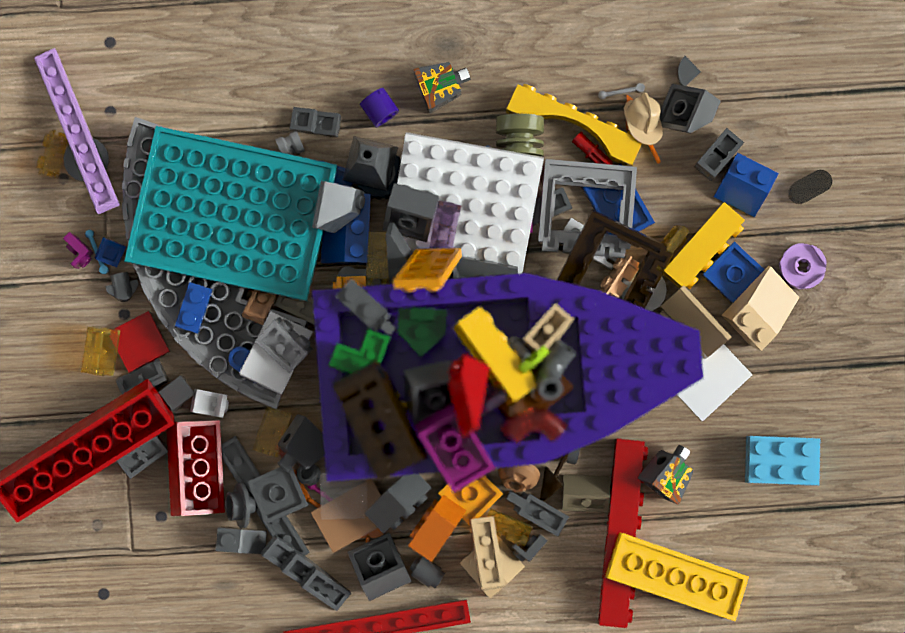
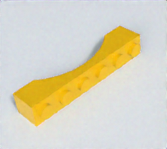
[506,84,642,166]

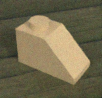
[523,304,573,361]

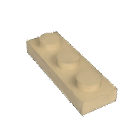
[469,516,505,591]

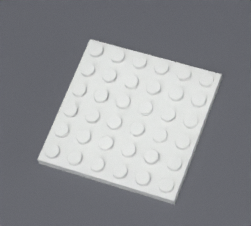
[383,132,544,274]

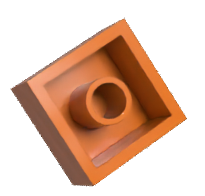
[408,495,466,562]

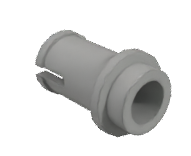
[507,336,532,363]

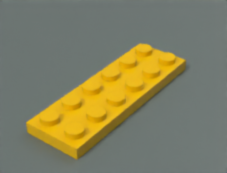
[605,532,749,621]

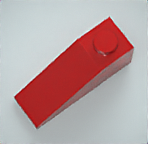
[448,354,490,437]

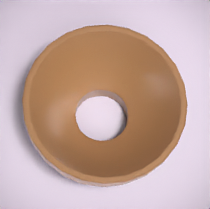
[498,465,540,493]

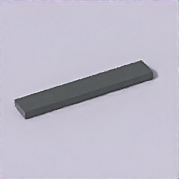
[221,436,310,555]

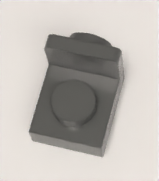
[512,534,547,562]

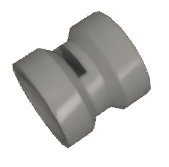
[275,131,305,155]

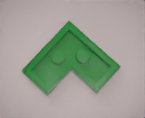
[329,329,390,373]

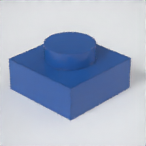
[94,237,126,268]

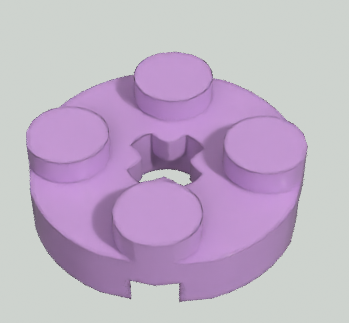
[779,243,826,290]

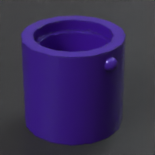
[360,88,399,127]

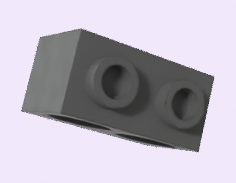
[694,128,745,181]

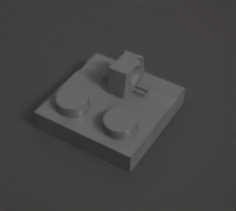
[247,467,309,524]

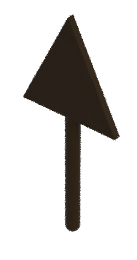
[540,452,570,502]

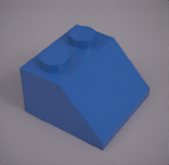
[714,152,779,217]

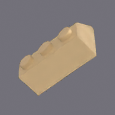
[659,286,731,359]

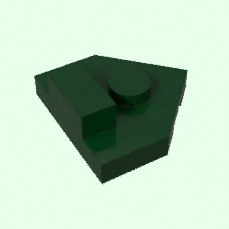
[398,308,447,357]

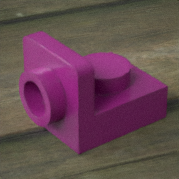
[63,232,94,269]

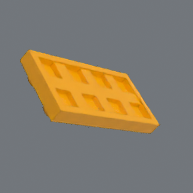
[393,248,462,291]

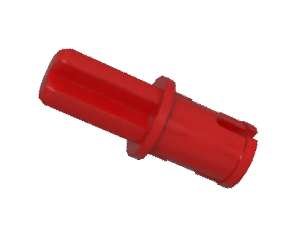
[572,131,612,165]

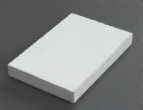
[239,311,312,395]

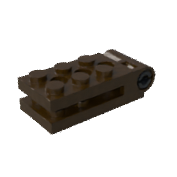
[333,361,428,482]

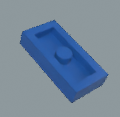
[175,282,213,334]

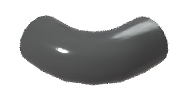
[536,340,576,400]

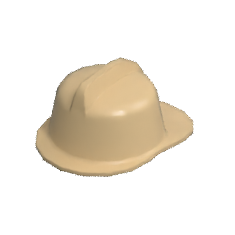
[624,93,663,145]

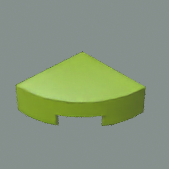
[519,346,549,374]

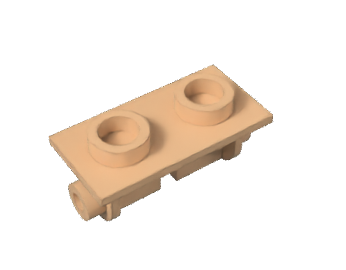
[599,255,640,299]

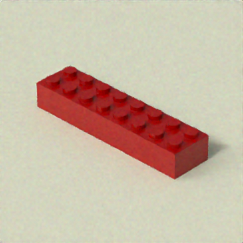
[0,379,175,523]

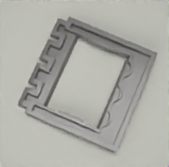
[538,159,637,258]

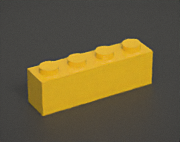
[663,202,745,290]
[453,307,537,406]

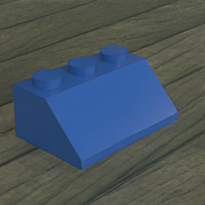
[321,194,371,266]

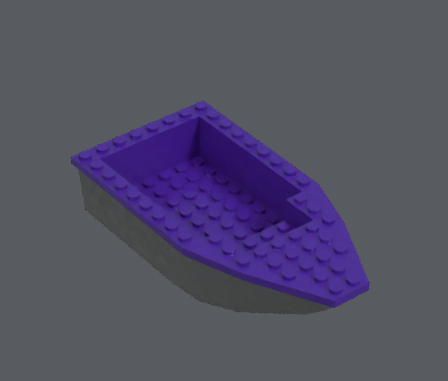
[312,273,704,482]

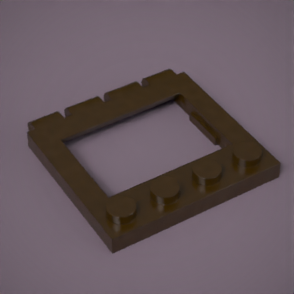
[556,210,673,309]

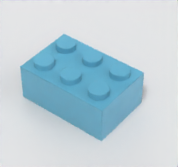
[745,436,820,485]

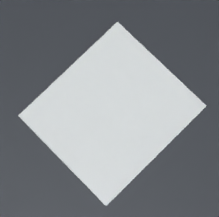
[677,344,752,422]

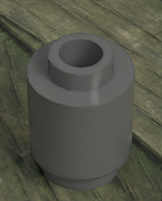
[409,557,445,589]

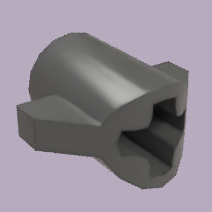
[105,272,138,302]

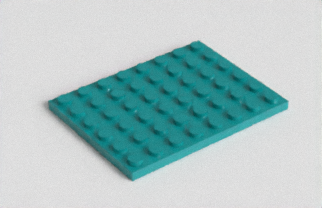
[124,126,338,301]

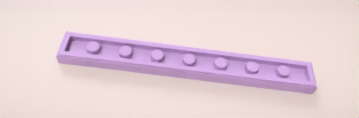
[34,48,120,214]

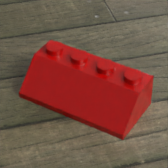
[167,420,225,516]

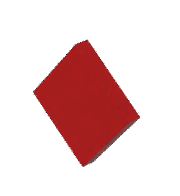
[108,311,171,373]

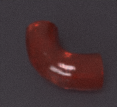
[500,407,567,444]

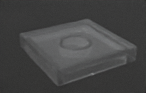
[320,473,368,520]

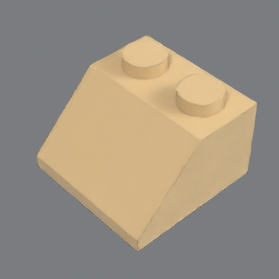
[460,533,525,599]

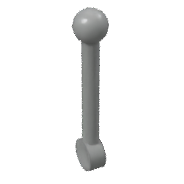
[598,83,645,100]

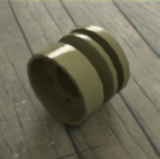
[496,113,544,157]

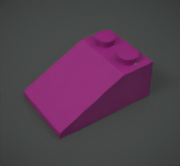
[414,402,495,493]

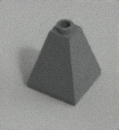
[343,136,398,191]

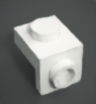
[190,389,229,418]

